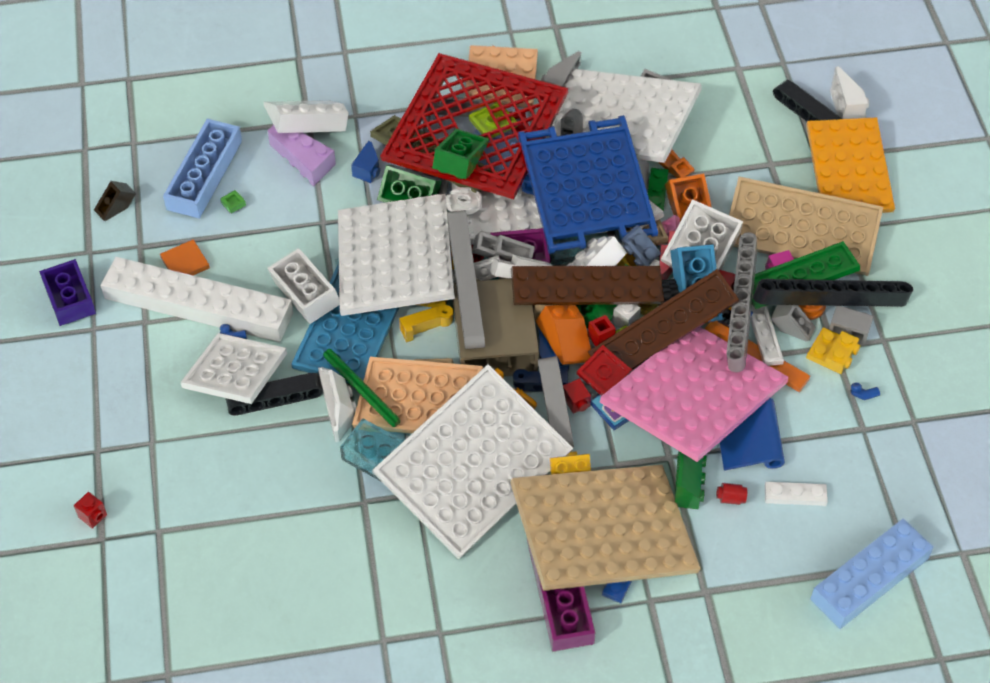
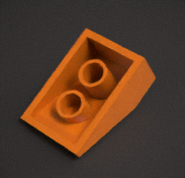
[665,174,712,222]
[535,305,591,365]

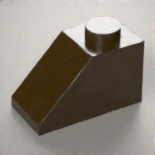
[94,181,136,221]

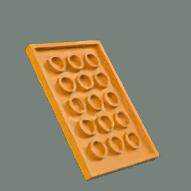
[806,117,895,213]

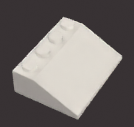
[264,100,349,133]
[661,199,743,270]

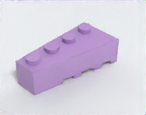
[268,125,336,186]

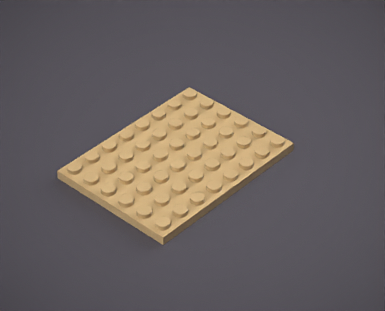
[510,465,701,591]

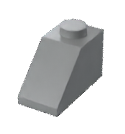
[770,305,816,341]

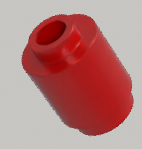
[716,483,747,505]

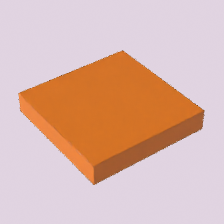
[160,239,210,275]

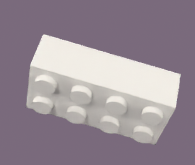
[566,236,627,266]
[268,248,340,324]

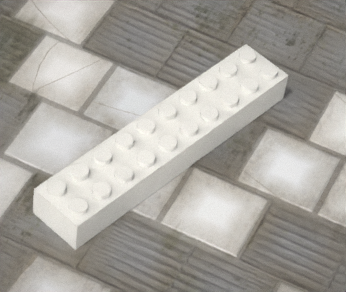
[100,257,293,342]

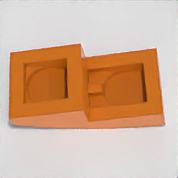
[659,149,695,178]

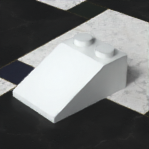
[830,66,869,119]

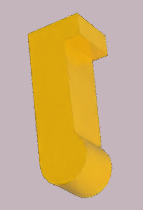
[399,305,453,343]

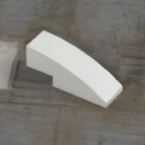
[490,255,553,278]

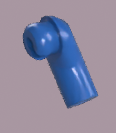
[220,324,247,339]
[850,382,880,400]

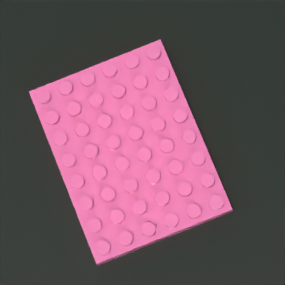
[600,327,789,462]

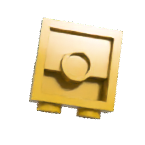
[806,327,861,374]

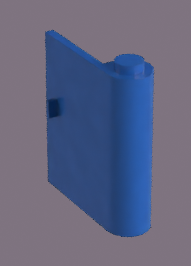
[720,398,785,471]

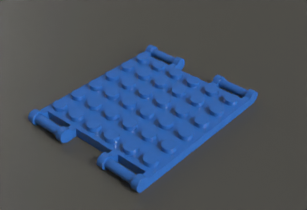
[518,115,658,254]

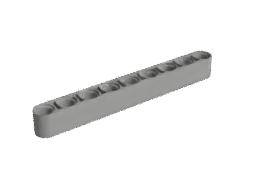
[447,210,485,349]
[726,232,758,372]

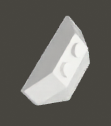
[318,367,356,442]

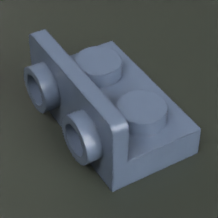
[621,225,661,266]

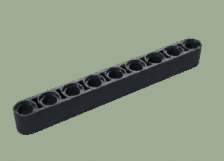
[753,279,914,307]

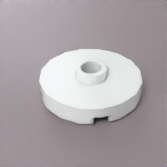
[445,187,482,215]

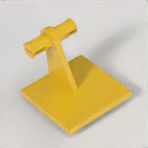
[550,451,591,474]

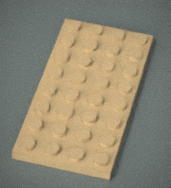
[729,176,883,276]

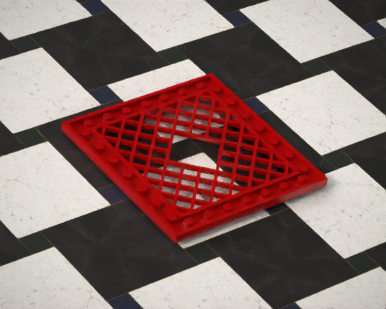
[380,53,568,199]

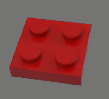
[576,345,632,396]

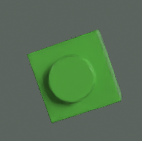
[220,190,246,214]

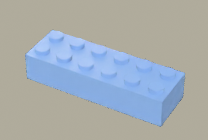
[163,119,242,219]
[810,519,934,629]

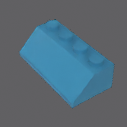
[670,244,723,322]

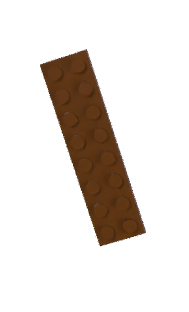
[511,266,664,305]
[588,269,739,370]

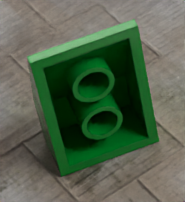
[432,128,489,179]

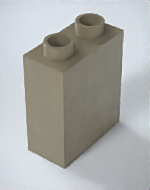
[453,277,539,377]

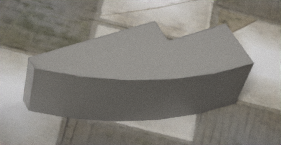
[472,231,535,262]

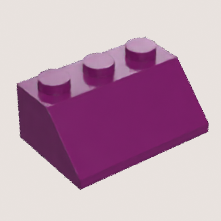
[490,228,550,263]

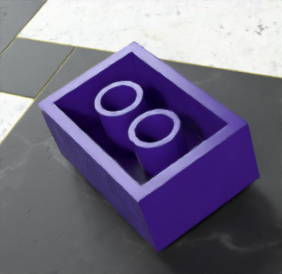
[39,259,96,326]

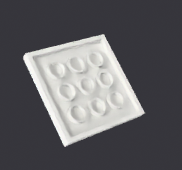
[181,333,287,404]

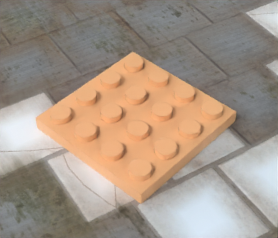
[465,45,538,107]

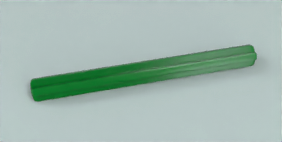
[323,349,401,427]

